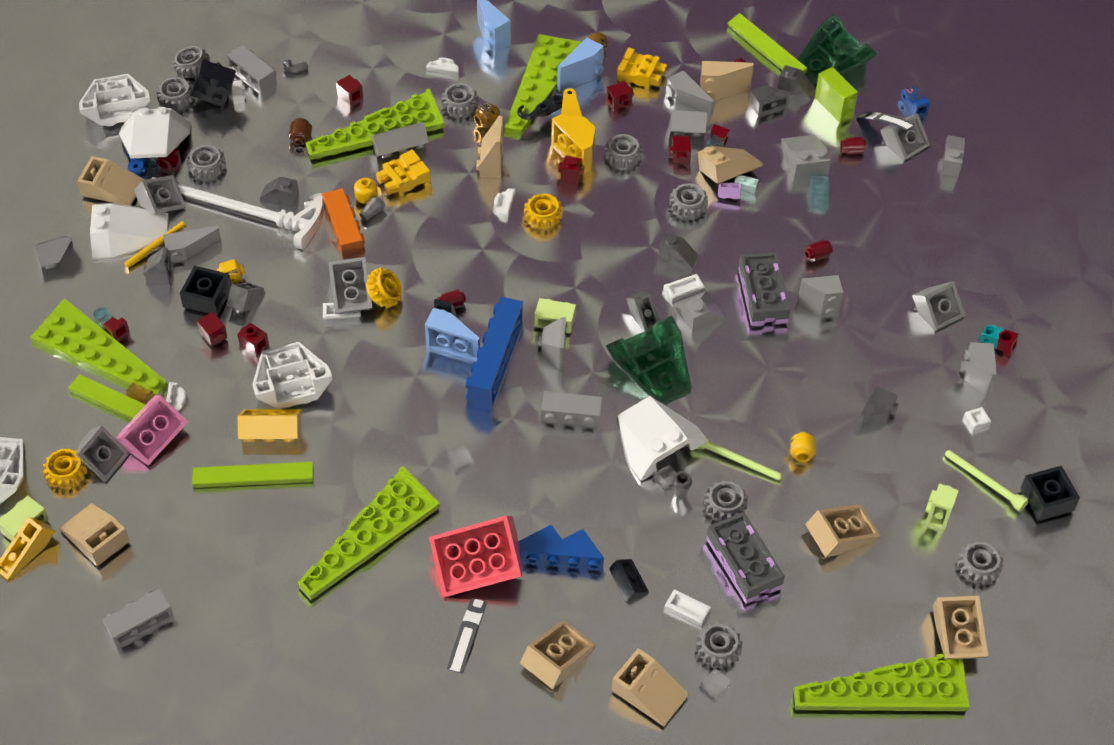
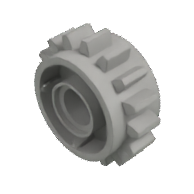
[173,46,210,78]
[156,77,193,110]
[441,83,479,116]
[604,134,643,168]
[186,145,226,179]
[669,183,708,218]
[704,480,748,521]
[957,541,1004,585]
[696,622,743,668]

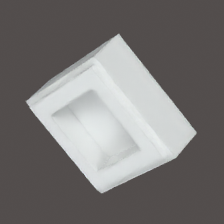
[964,407,992,431]

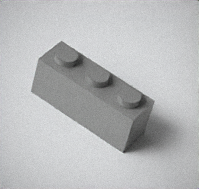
[227,45,277,92]
[371,122,429,159]
[541,391,602,427]
[102,589,174,648]

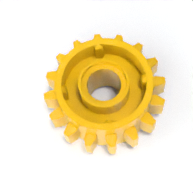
[524,194,563,229]
[366,267,402,308]
[43,448,88,489]

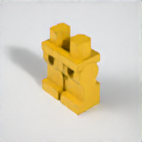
[617,47,667,89]
[376,149,431,196]

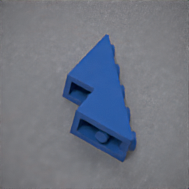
[518,524,604,570]

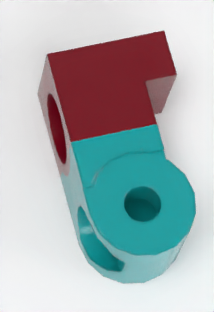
[979,325,1019,357]

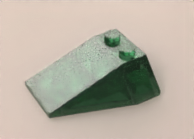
[797,14,877,86]
[606,316,692,403]

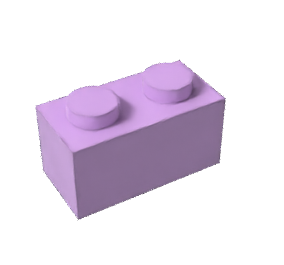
[718,183,742,199]

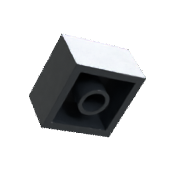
[190,59,236,107]
[180,265,231,316]
[1020,465,1080,521]

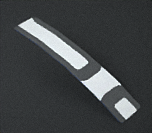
[856,112,914,130]
[447,598,487,673]

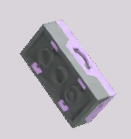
[738,252,791,326]
[706,512,785,604]

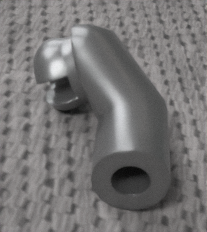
[282,59,308,74]

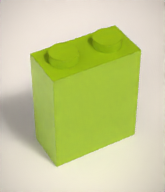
[815,67,858,123]

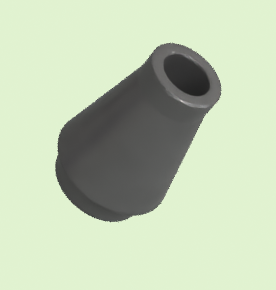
[359,195,385,221]
[672,472,692,499]

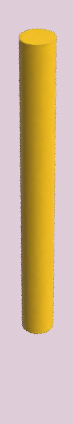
[124,221,187,269]

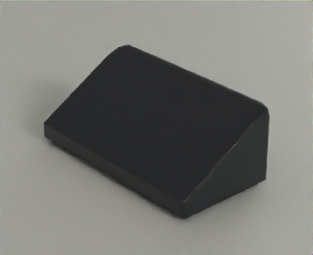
[609,559,649,601]

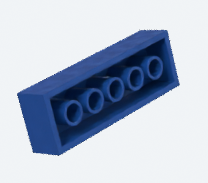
[465,297,523,413]

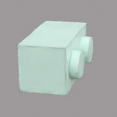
[734,175,758,194]

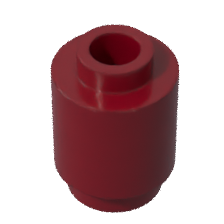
[840,137,867,155]
[804,240,833,262]
[437,289,466,309]

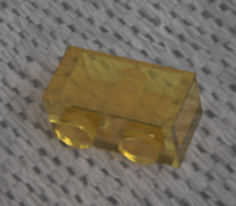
[126,382,154,404]

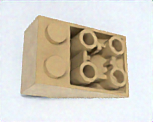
[77,156,145,206]
[59,503,130,566]
[612,648,689,726]

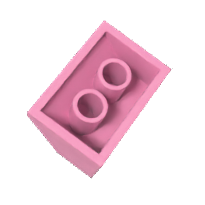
[115,395,188,465]

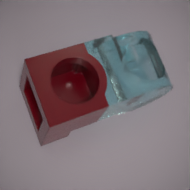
[705,124,730,148]
[146,149,181,173]
[93,307,130,341]

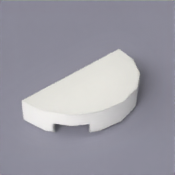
[426,58,459,76]
[494,188,516,219]
[166,382,187,413]

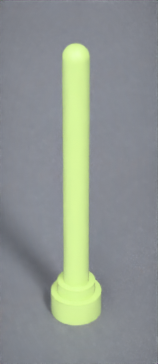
[696,435,783,480]
[945,450,1029,512]

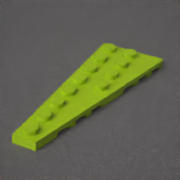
[504,34,582,135]
[306,88,445,160]
[30,299,168,397]
[298,466,440,600]
[794,653,970,711]

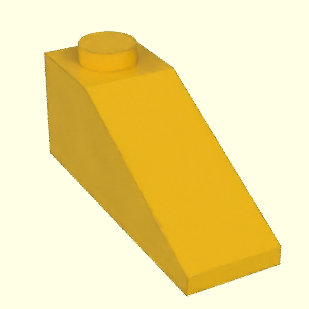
[0,517,56,580]

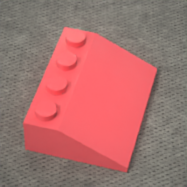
[429,515,522,597]

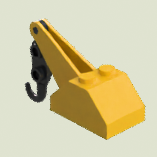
[517,88,596,173]

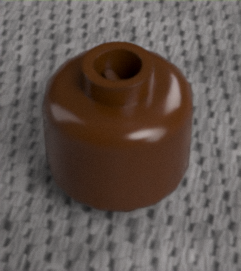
[289,118,312,145]

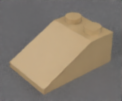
[700,61,754,100]
[476,116,503,178]
[697,146,763,184]
[805,504,881,557]
[933,596,989,660]
[520,619,596,689]

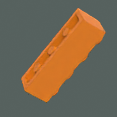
[322,188,365,257]

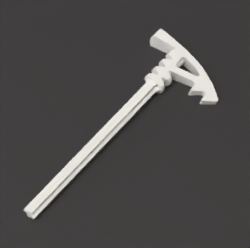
[152,177,323,250]

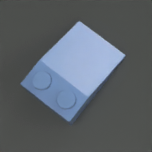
[477,0,511,53]
[557,38,604,92]
[425,308,480,362]

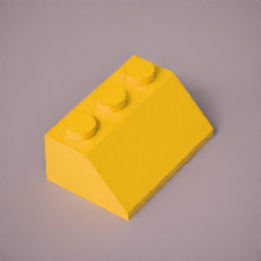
[237,409,302,442]

